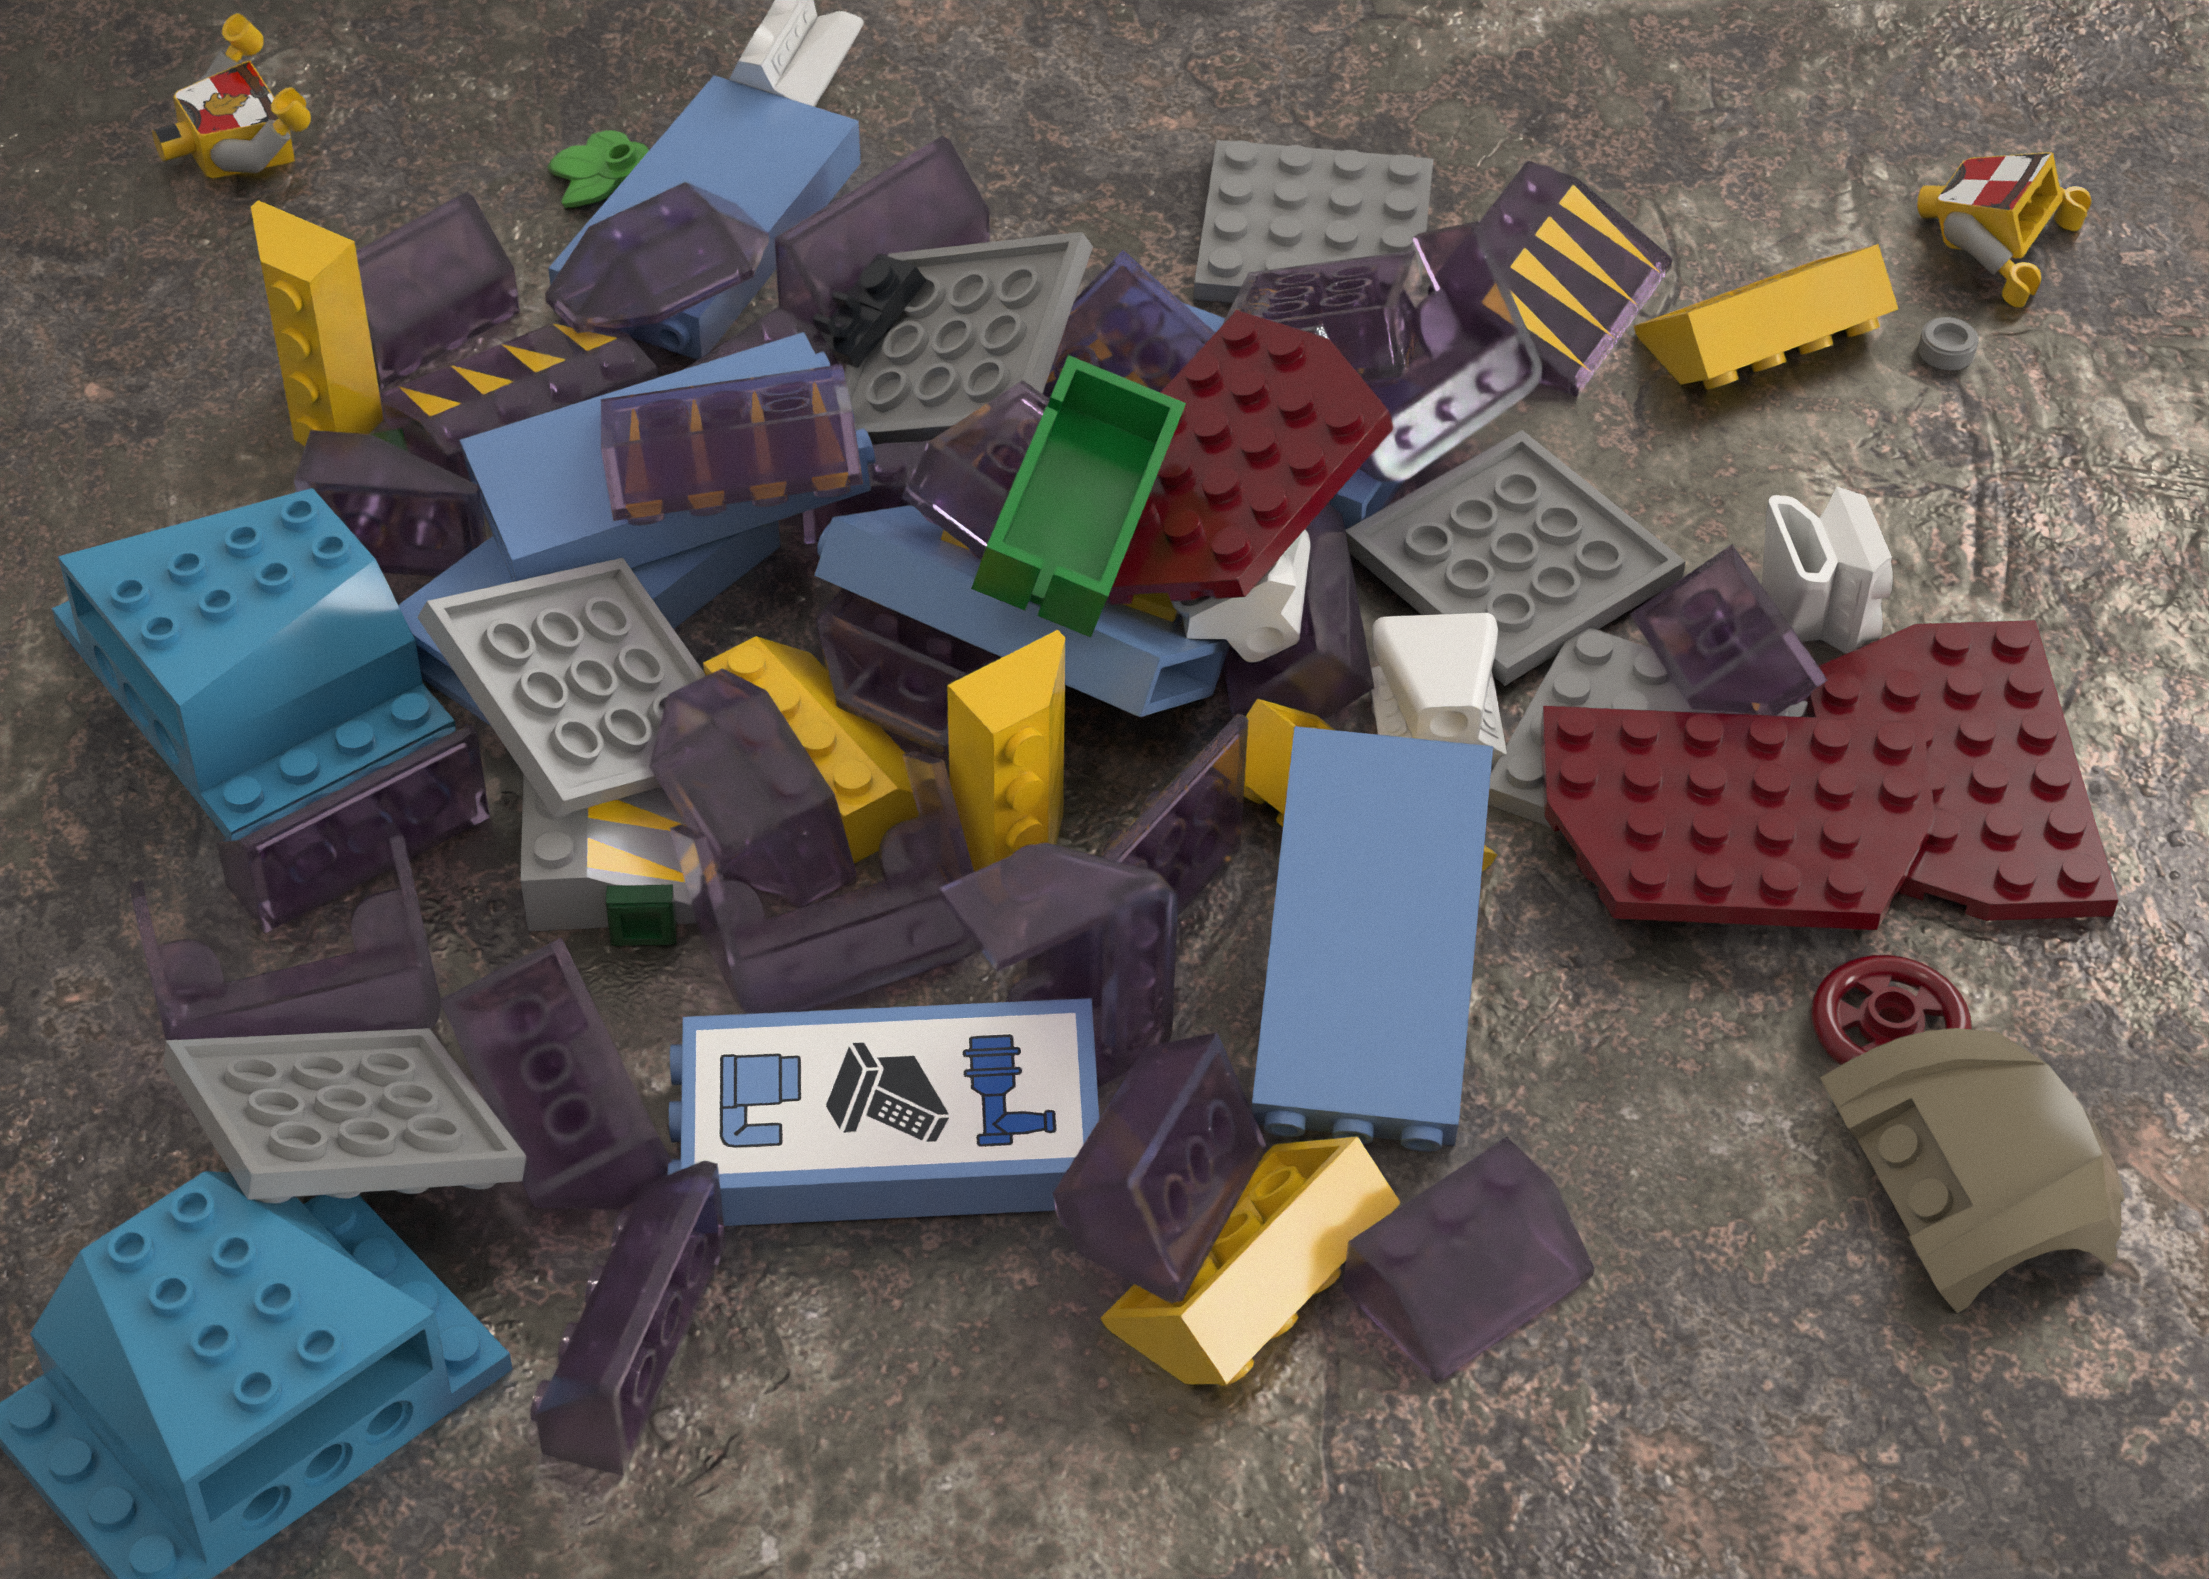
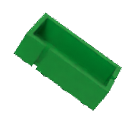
[971,355,1186,638]

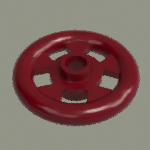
[1811,955,1972,1066]

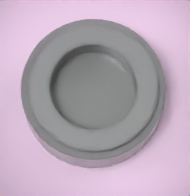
[1918,317,1979,370]

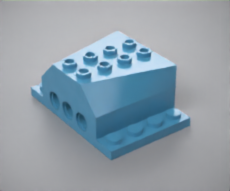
[52,488,457,849]
[0,1171,513,1579]

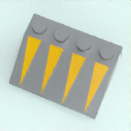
[520,770,725,932]

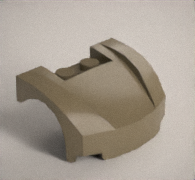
[1820,1028,2125,1313]

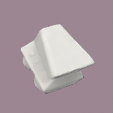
[729,0,864,107]
[1760,487,1893,654]
[1171,530,1310,662]
[1368,613,1507,769]

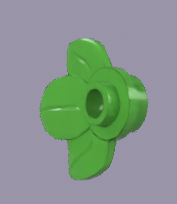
[547,131,649,208]

